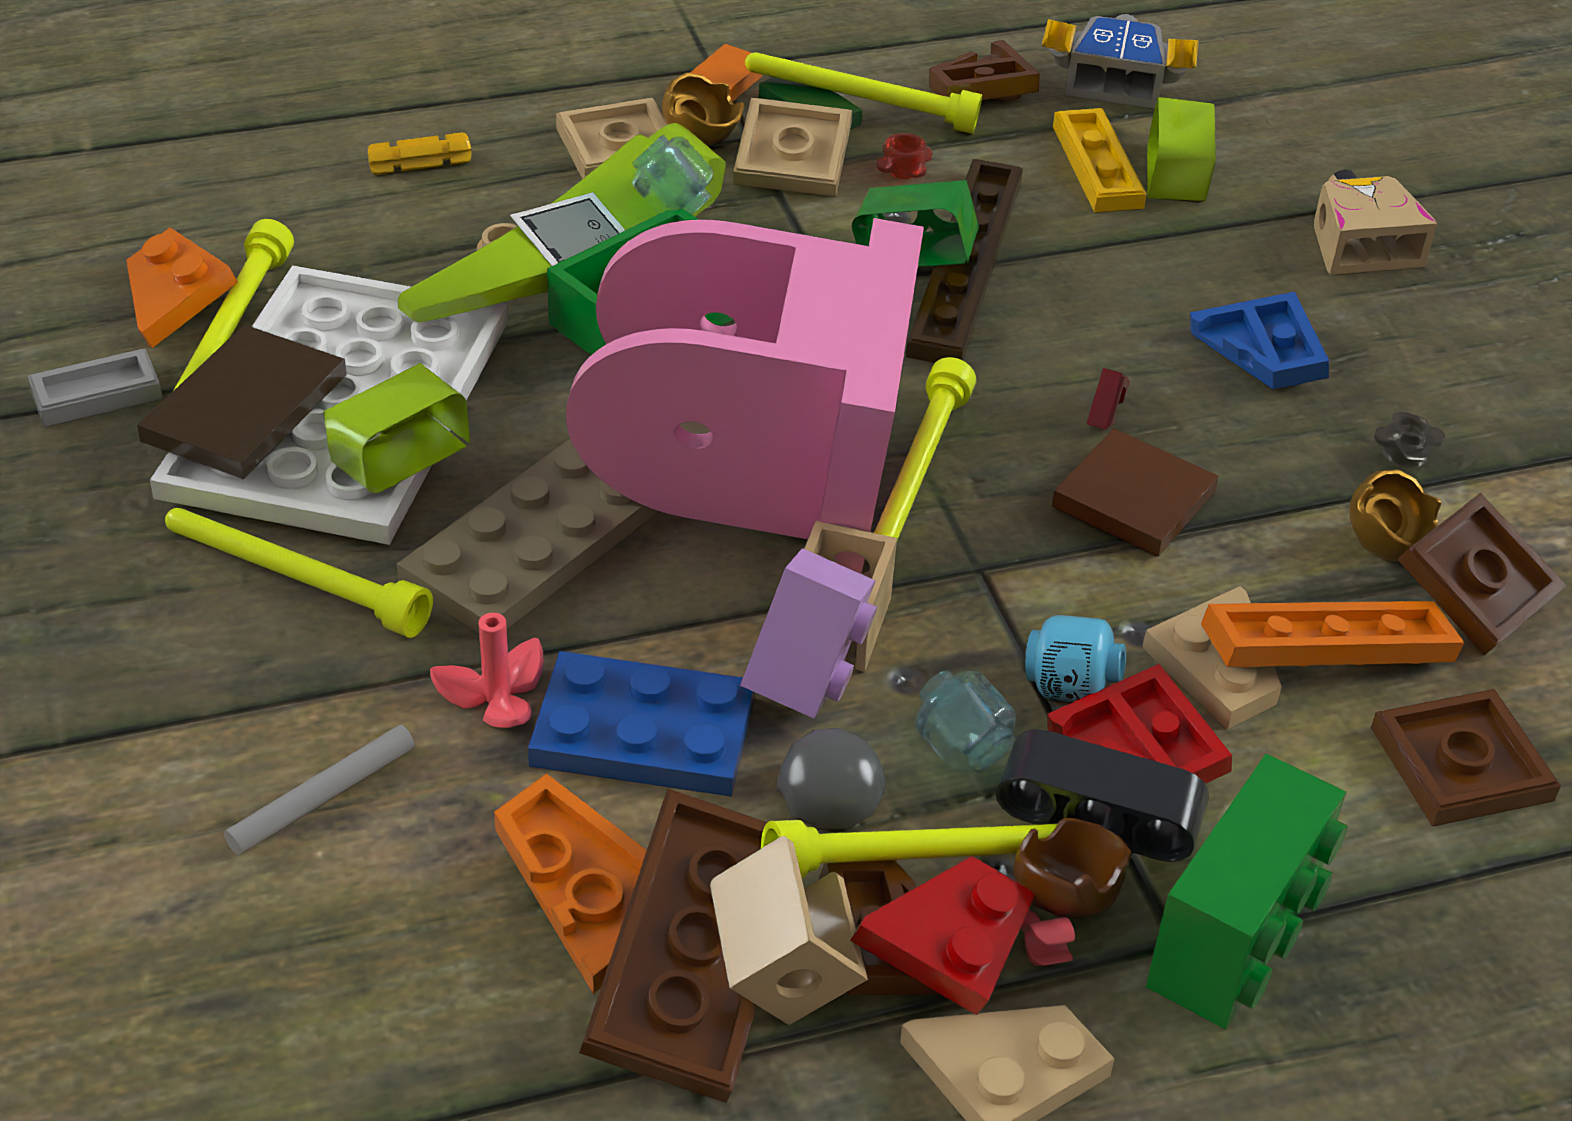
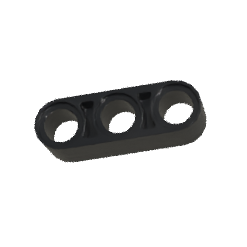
[996,729,1209,862]

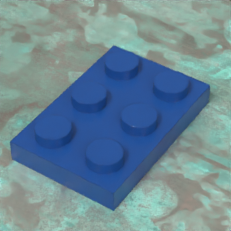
[528,651,755,797]

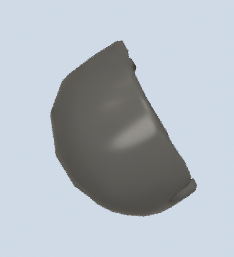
[776,728,886,830]

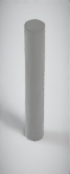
[224,725,415,855]

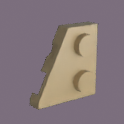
[1142,586,1282,730]
[900,1005,1114,1121]

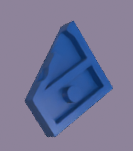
[1190,292,1329,389]

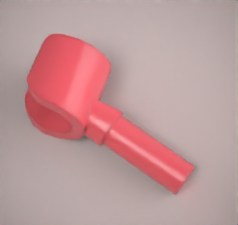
[1020,909,1075,966]

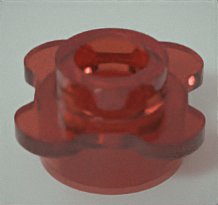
[876,133,933,179]

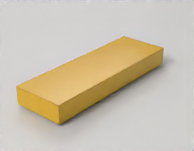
[1053,108,1147,213]

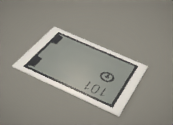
[510,192,625,266]

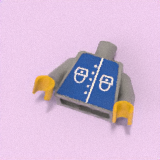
[1042,14,1199,109]

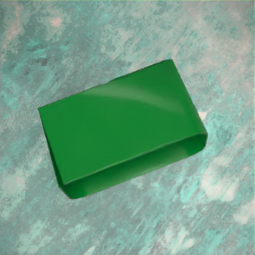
[852,180,979,267]

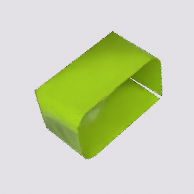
[1147,97,1216,202]
[323,363,471,493]

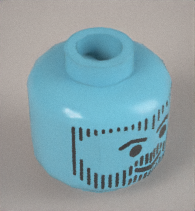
[1025,615,1126,702]

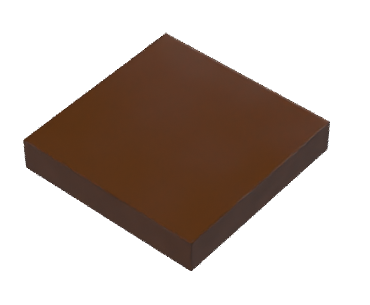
[1052,428,1219,557]
[1397,492,1566,655]
[1371,689,1561,827]

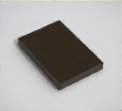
[137,324,347,479]

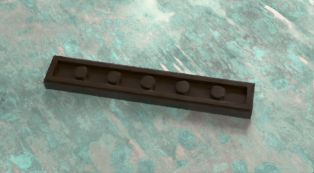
[906,159,1023,363]

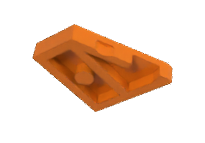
[126,227,238,348]

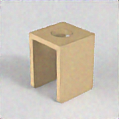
[804,521,897,672]
[710,836,868,1025]

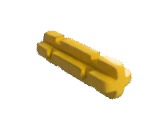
[367,132,472,175]

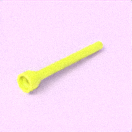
[745,52,982,134]
[173,219,294,391]
[874,357,976,541]
[165,508,433,638]
[761,820,1057,879]

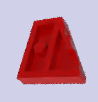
[1047,664,1232,784]
[850,856,1035,1015]

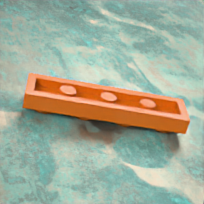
[1201,601,1465,668]

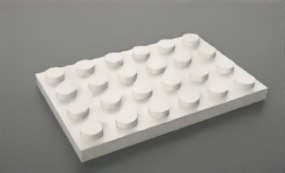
[150,265,508,545]

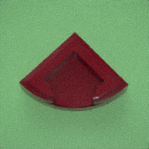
[1086,368,1130,430]

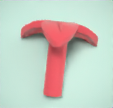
[430,613,544,728]

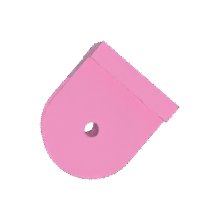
[566,218,924,574]

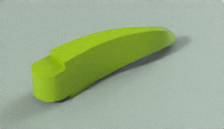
[397,123,726,322]

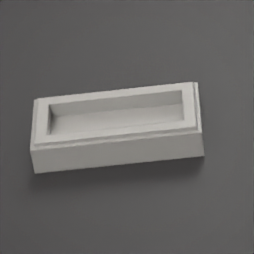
[28,349,163,427]

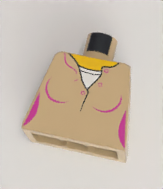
[1314,169,1437,275]

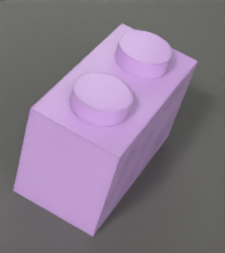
[740,548,878,718]

